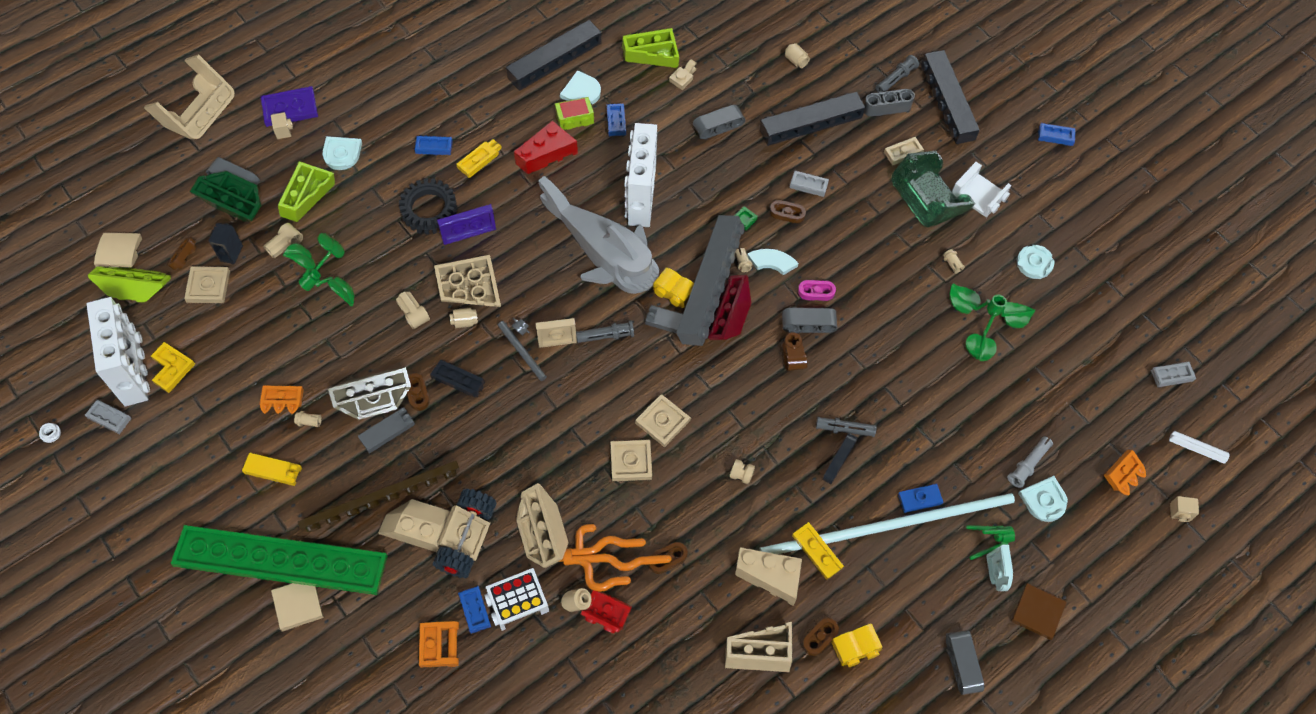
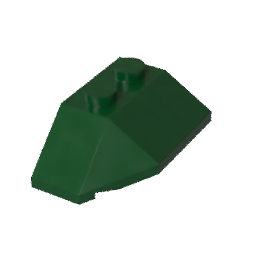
[190,171,261,222]

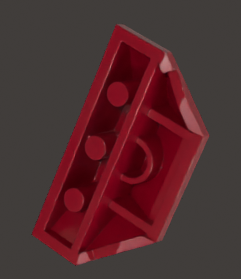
[708,275,751,340]

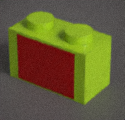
[555,97,594,130]

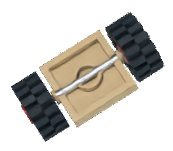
[433,489,497,578]

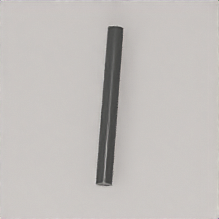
[498,321,547,381]

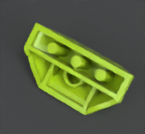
[88,266,171,302]

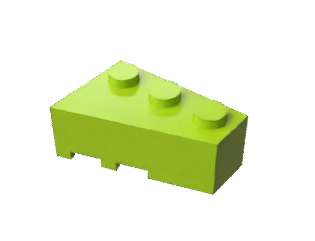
[622,28,679,68]
[278,161,335,222]

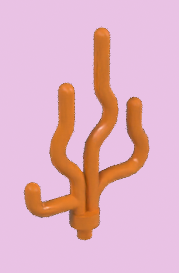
[558,524,672,592]

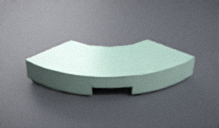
[747,249,798,275]

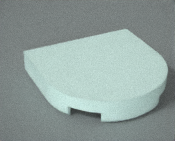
[560,71,601,104]
[323,136,362,170]
[1018,476,1067,522]
[986,545,1013,591]

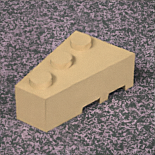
[735,548,802,606]
[725,622,792,672]

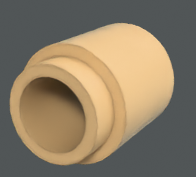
[785,43,810,68]
[449,308,478,328]
[561,588,591,612]

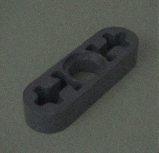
[822,433,858,485]

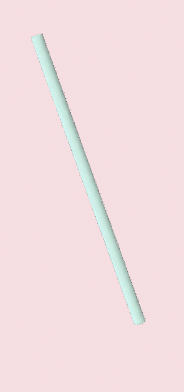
[760,493,1015,554]

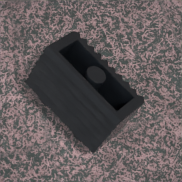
[208,223,243,264]

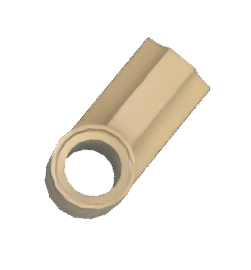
[263,223,303,258]
[396,292,430,329]

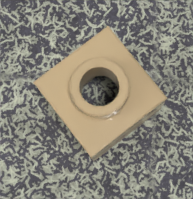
[271,112,293,139]
[1170,496,1199,522]

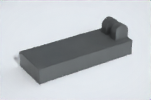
[645,305,683,333]
[358,407,415,454]

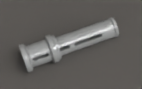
[1007,437,1053,488]

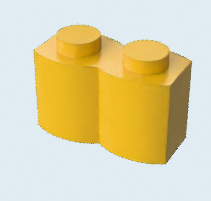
[653,268,694,308]
[831,624,883,667]

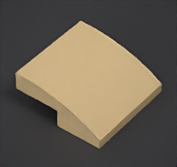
[94,233,142,268]

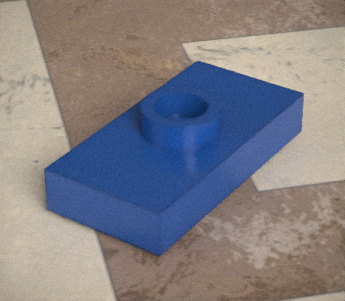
[607,104,626,136]
[1038,123,1075,146]
[415,136,453,155]
[898,484,943,513]
[458,586,491,634]

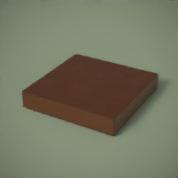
[1011,583,1066,640]

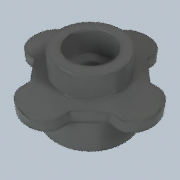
[512,318,530,336]

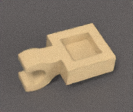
[669,59,697,90]

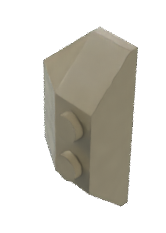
[328,367,411,420]

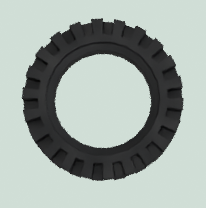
[399,178,457,234]

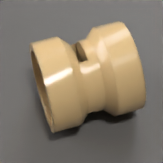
[730,459,755,485]

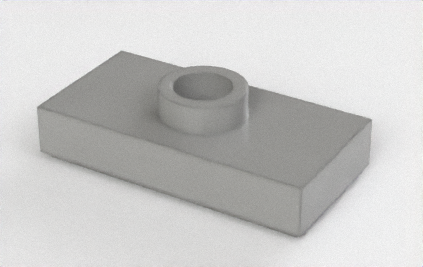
[790,171,829,197]
[1151,362,1196,387]
[85,400,132,434]

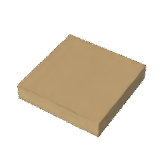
[184,267,230,303]
[536,318,577,348]
[635,394,691,447]
[611,440,652,481]
[271,583,324,631]

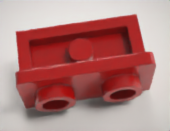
[581,590,632,633]

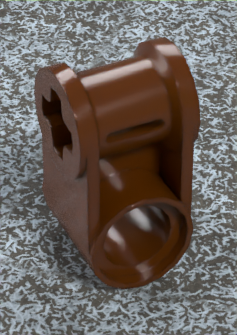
[782,332,807,371]

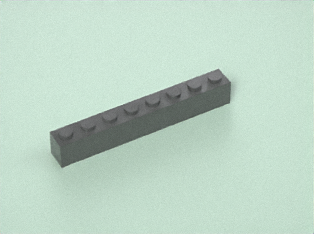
[677,215,744,346]

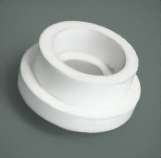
[39,423,61,443]

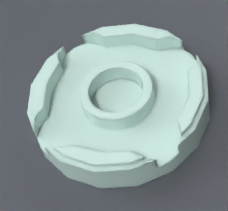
[1016,245,1055,279]

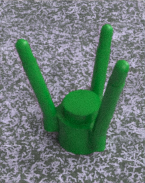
[966,525,1015,560]

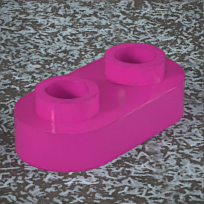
[798,280,836,301]

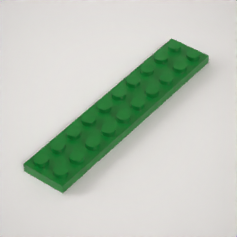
[171,525,388,595]

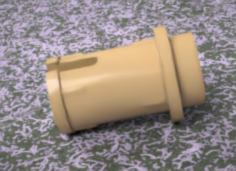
[735,248,752,272]
[943,249,965,274]
[294,411,322,427]

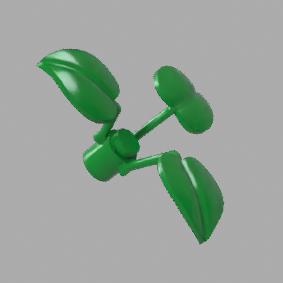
[283,233,354,307]
[950,283,1035,361]

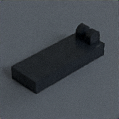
[430,360,485,398]

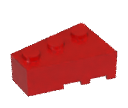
[514,121,578,174]

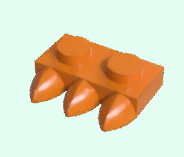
[260,386,304,414]
[1104,450,1146,495]

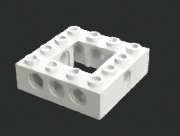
[625,123,657,227]
[87,297,150,406]

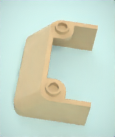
[144,54,234,140]

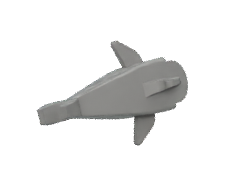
[539,176,659,294]

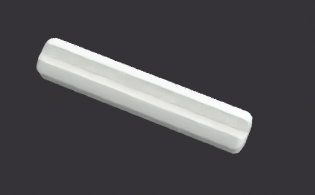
[1169,431,1230,463]

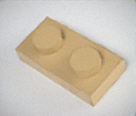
[884,137,924,166]

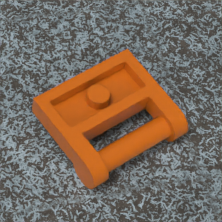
[419,621,459,668]

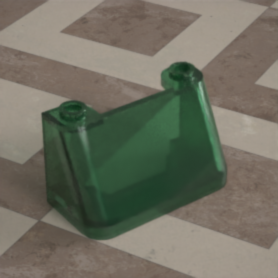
[891,151,976,228]

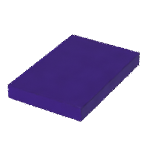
[261,86,318,127]
[437,204,496,245]

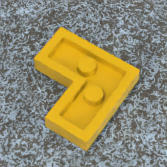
[151,342,195,393]

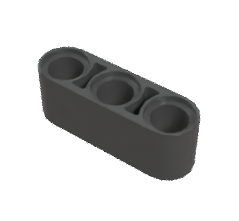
[864,89,915,116]
[693,105,745,139]
[206,157,260,185]
[782,308,837,333]
[946,630,984,695]

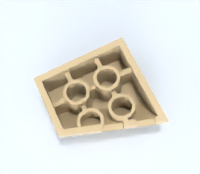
[434,255,501,307]

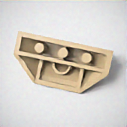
[516,483,568,568]
[378,499,450,552]

